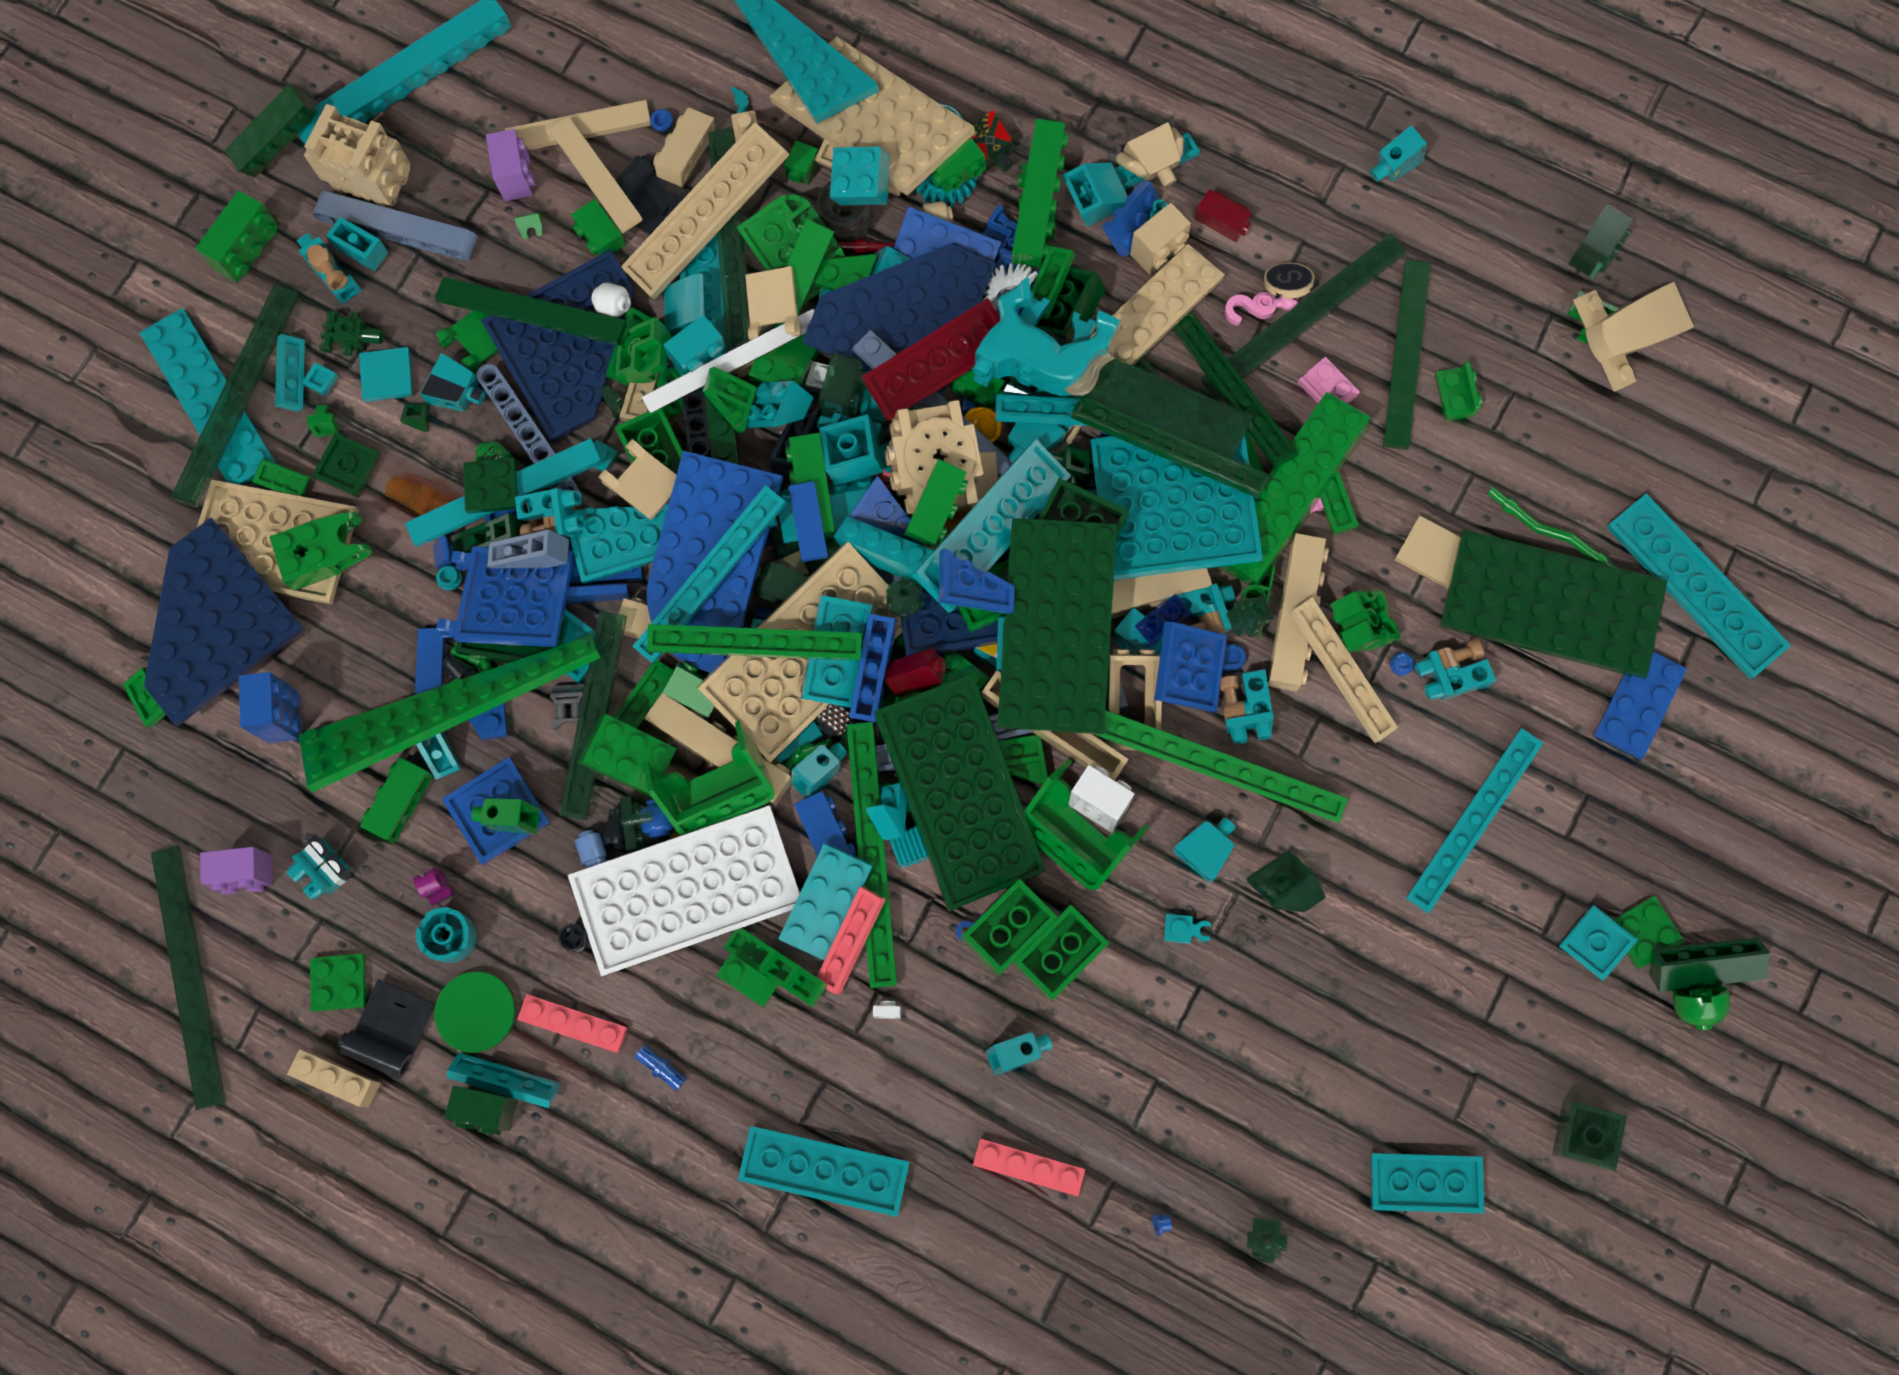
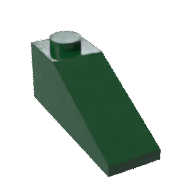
[451,513,529,553]

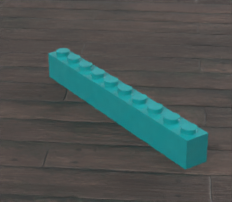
[298,0,512,144]

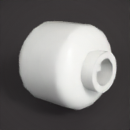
[592,283,631,318]

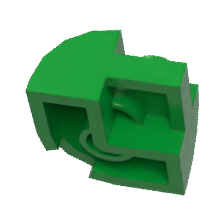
[615,317,671,384]

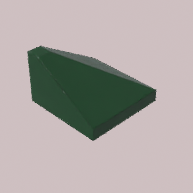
[400,404,430,432]

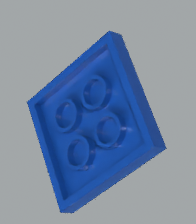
[1154,622,1227,712]
[442,757,551,865]

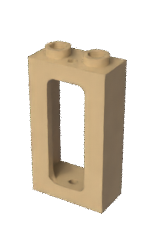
[1105,649,1162,750]

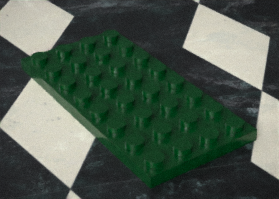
[997,518,1117,735]
[1439,529,1667,679]
[873,674,1046,911]

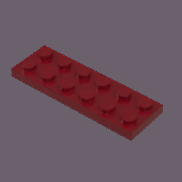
[861,298,1000,421]

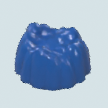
[650,109,673,132]
[1389,651,1414,676]

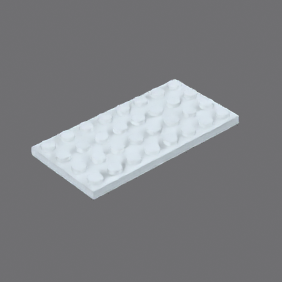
[568,806,800,976]

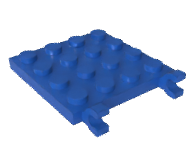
[436,547,575,647]

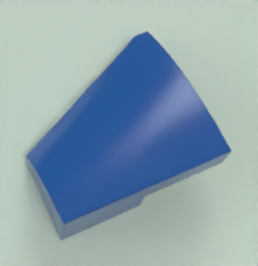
[982,205,1022,266]

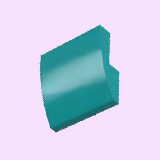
[664,273,704,337]

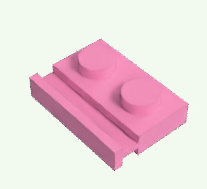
[1298,357,1360,404]

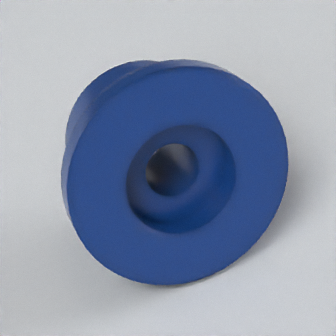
[960,397,976,415]
[1152,1213,1172,1236]

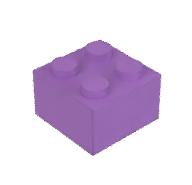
[486,129,535,201]
[200,847,273,895]

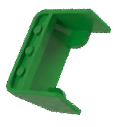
[643,720,775,836]
[1024,759,1150,890]

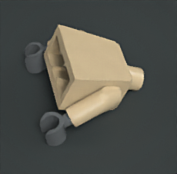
[1107,121,1184,188]

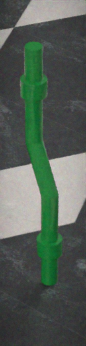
[1487,486,1616,567]

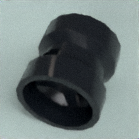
[559,924,590,953]

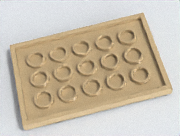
[197,480,359,605]

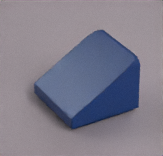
[433,535,455,570]

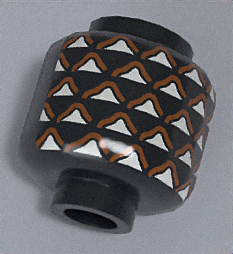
[816,704,854,738]

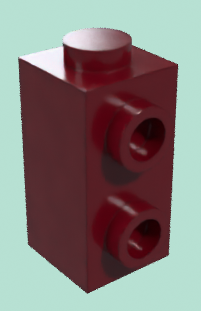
[1194,189,1252,243]
[884,648,946,697]

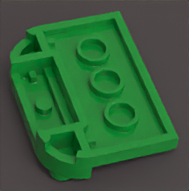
[737,195,845,305]

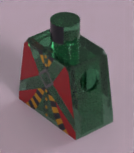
[968,110,1014,172]

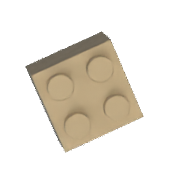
[1130,203,1191,275]

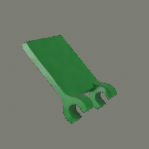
[436,311,498,373]

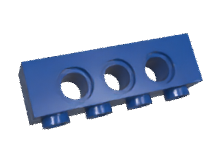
[849,614,898,722]

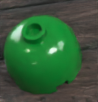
[1672,985,1730,1030]

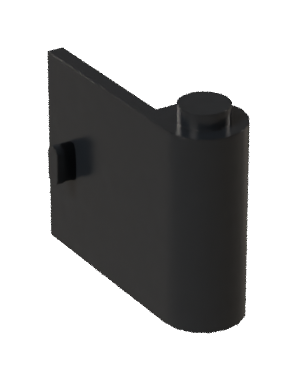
[616,155,690,235]
[338,979,436,1080]

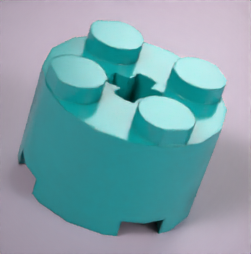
[416,907,477,963]

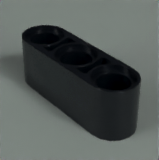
[683,390,712,458]

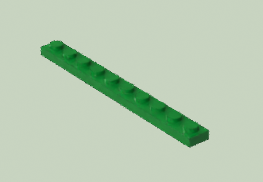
[1094,710,1348,823]
[847,722,898,988]

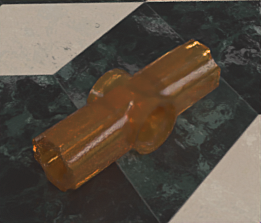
[384,475,453,515]

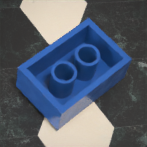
[239,672,302,743]

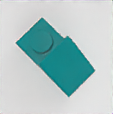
[866,783,907,841]

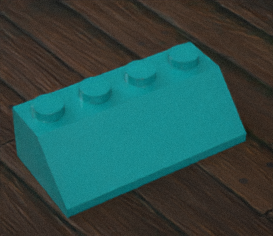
[779,476,876,543]

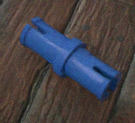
[634,1044,687,1092]

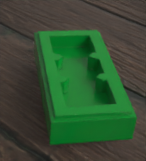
[252,459,311,497]

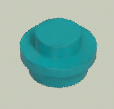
[436,565,462,591]

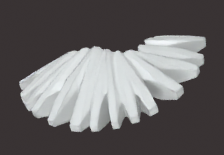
[981,263,1038,309]

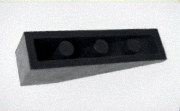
[769,386,829,483]

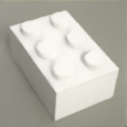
[1068,765,1135,833]

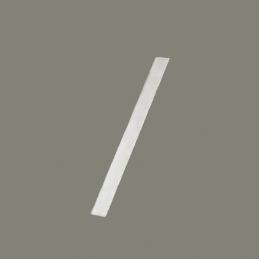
[642,309,814,413]

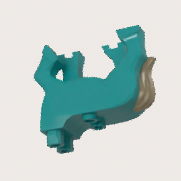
[973,277,1121,396]

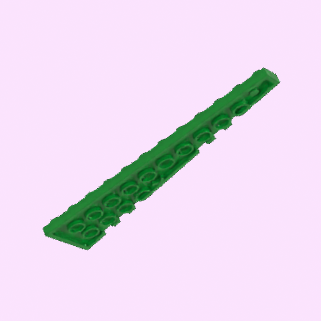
[298,635,601,793]

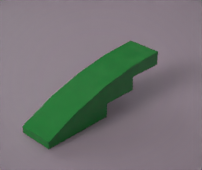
[723,928,828,1008]

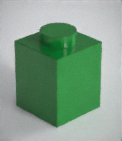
[784,141,819,185]

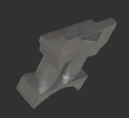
[550,684,587,731]

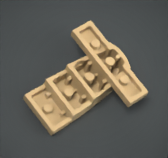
[1573,282,1694,392]

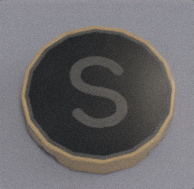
[1264,262,1314,299]

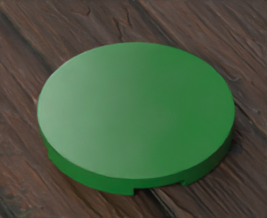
[434,972,515,1053]

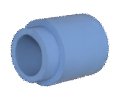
[574,830,607,869]

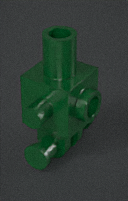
[320,311,384,356]
[1049,444,1096,490]

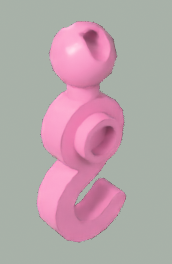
[1225,292,1298,326]

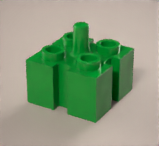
[1330,590,1401,652]

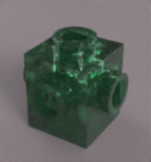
[886,576,924,621]
[1226,596,1274,637]
[1247,1218,1287,1263]

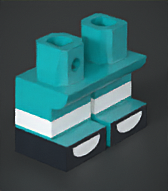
[286,835,355,900]

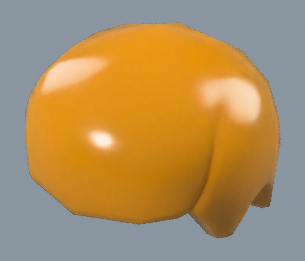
[964,407,1002,443]

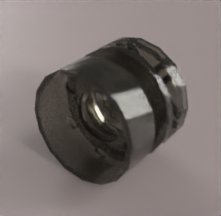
[817,181,874,241]

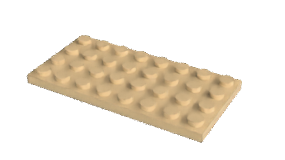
[770,37,975,196]
[696,542,902,762]

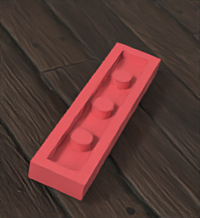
[817,886,886,995]
[517,994,628,1053]
[973,1139,1085,1196]

